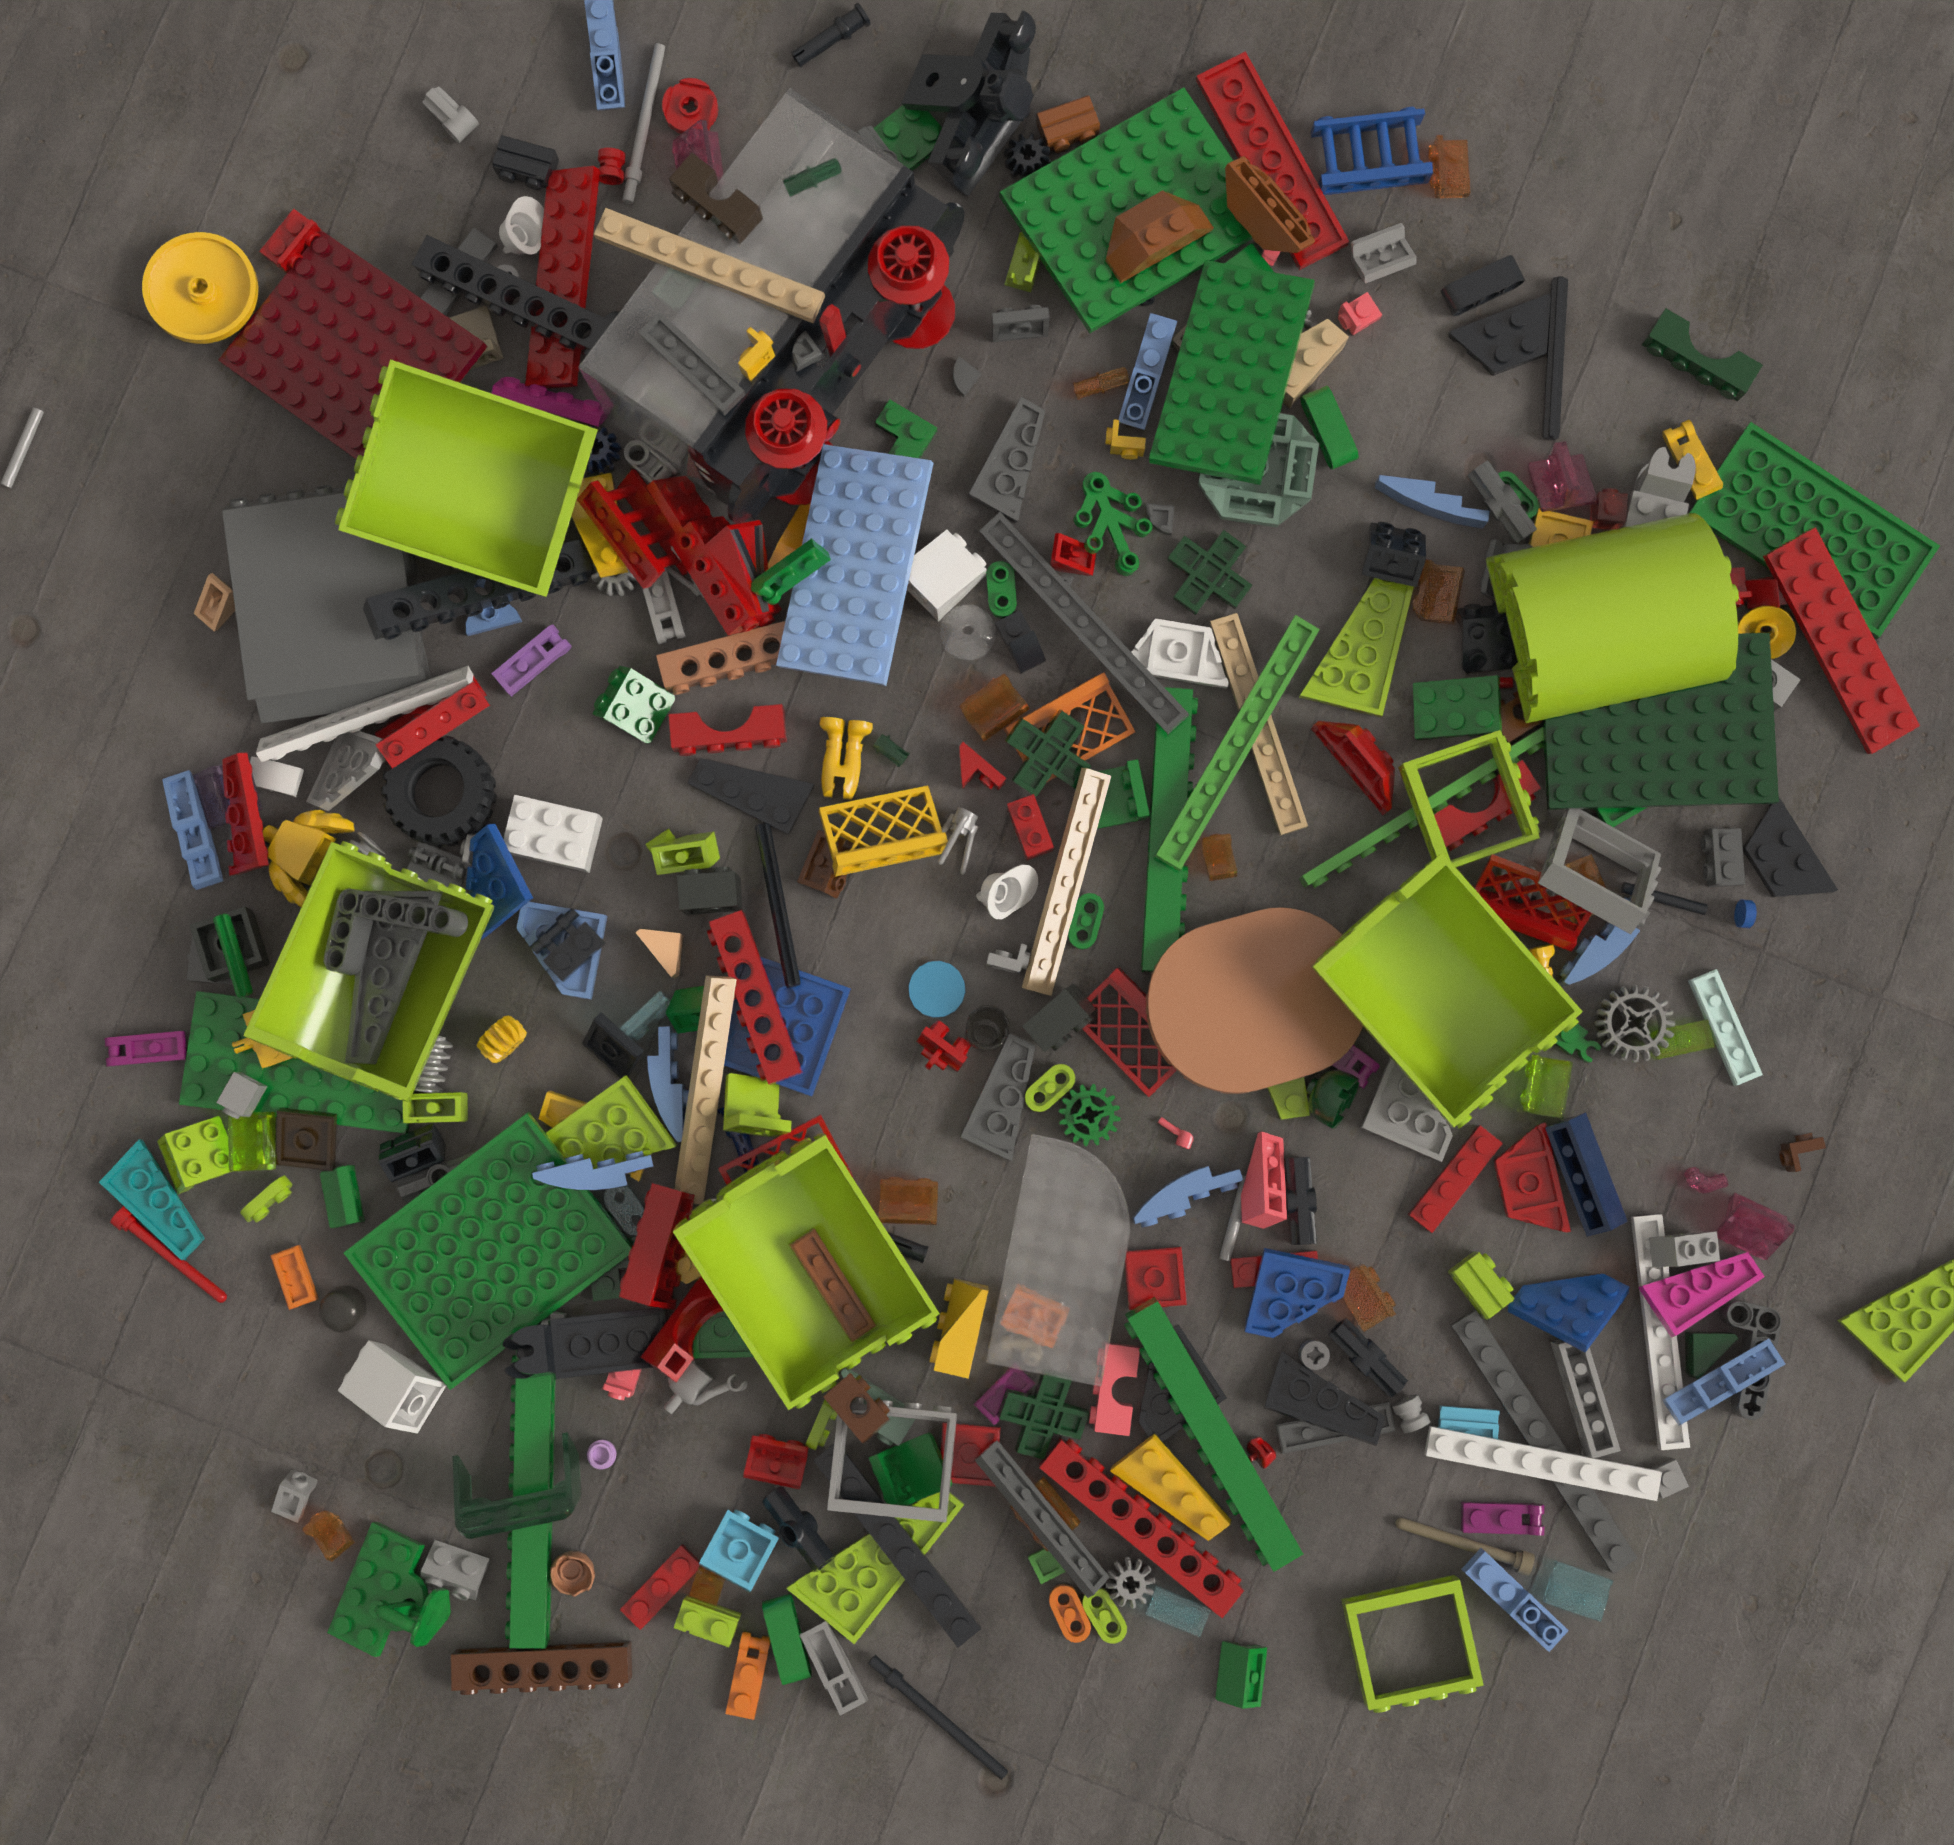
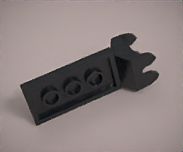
[502,1308,666,1380]

